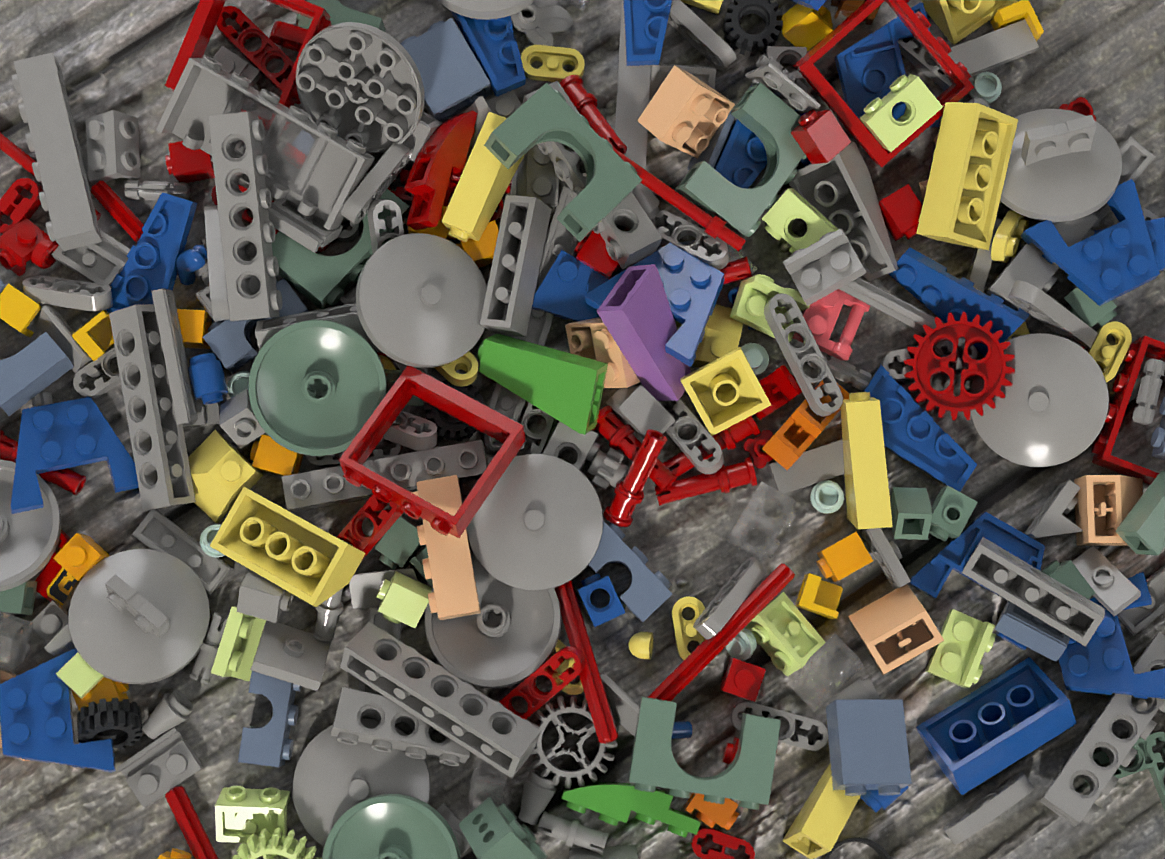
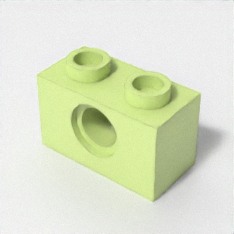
[859,74,943,152]
[762,188,839,253]

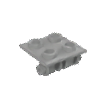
[745,55,821,114]

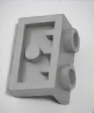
[783,229,867,306]

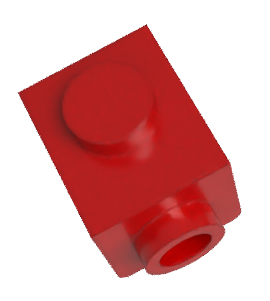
[0,218,48,276]
[755,365,802,421]

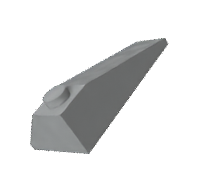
[789,142,898,281]

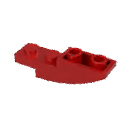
[404,111,478,231]

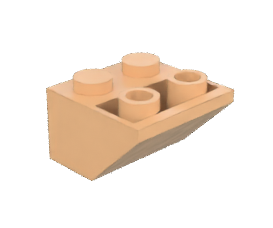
[637,65,735,159]
[565,317,640,388]
[1074,475,1143,546]
[848,584,944,676]

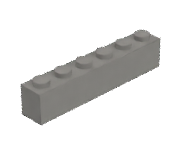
[12,52,103,251]

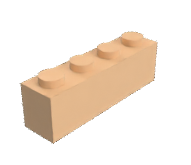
[412,475,481,620]

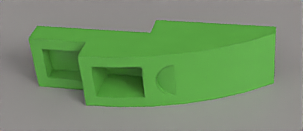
[562,782,701,838]

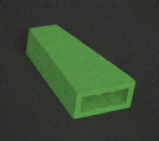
[478,333,608,435]

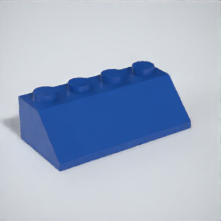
[916,657,1077,795]

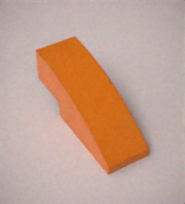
[762,380,850,470]

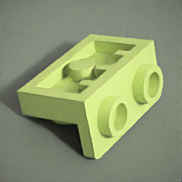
[730,274,810,342]
[746,592,827,676]
[211,606,266,681]
[925,609,996,688]
[215,786,290,843]

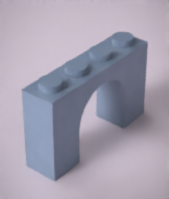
[0,279,74,416]

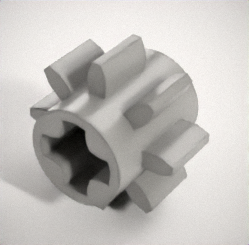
[587,448,628,490]

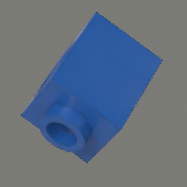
[577,573,625,628]

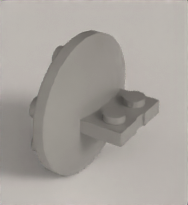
[296,22,425,153]
[1000,109,1122,223]
[68,549,210,684]

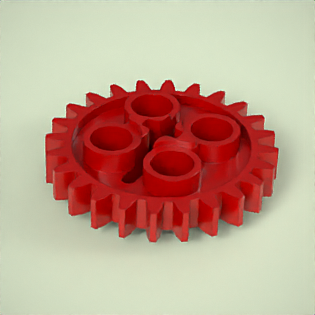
[904,312,1016,421]

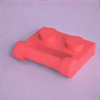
[792,289,870,361]

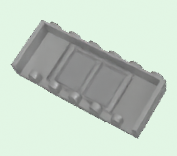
[156,55,375,230]

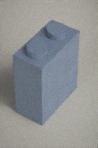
[401,18,492,122]
[826,699,912,796]

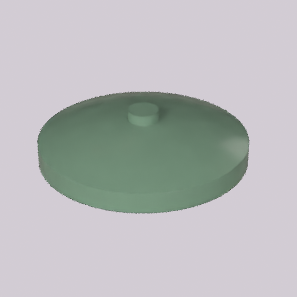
[249,319,387,456]
[322,794,461,859]

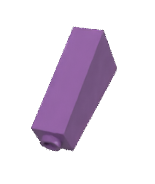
[597,264,691,401]

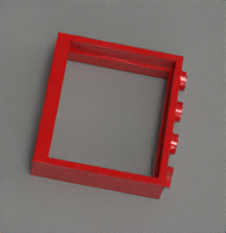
[165,0,331,137]
[794,0,975,167]
[1091,335,1165,485]
[339,365,525,538]

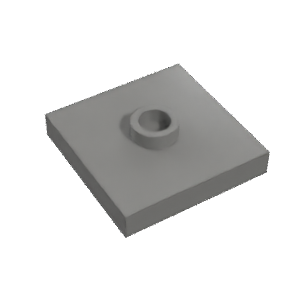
[251,620,331,691]

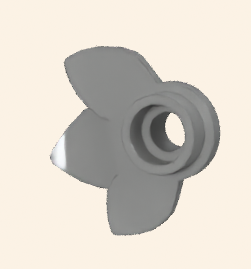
[510,0,574,46]

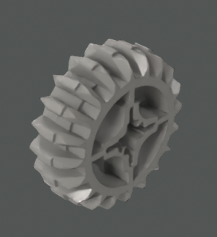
[530,695,617,789]

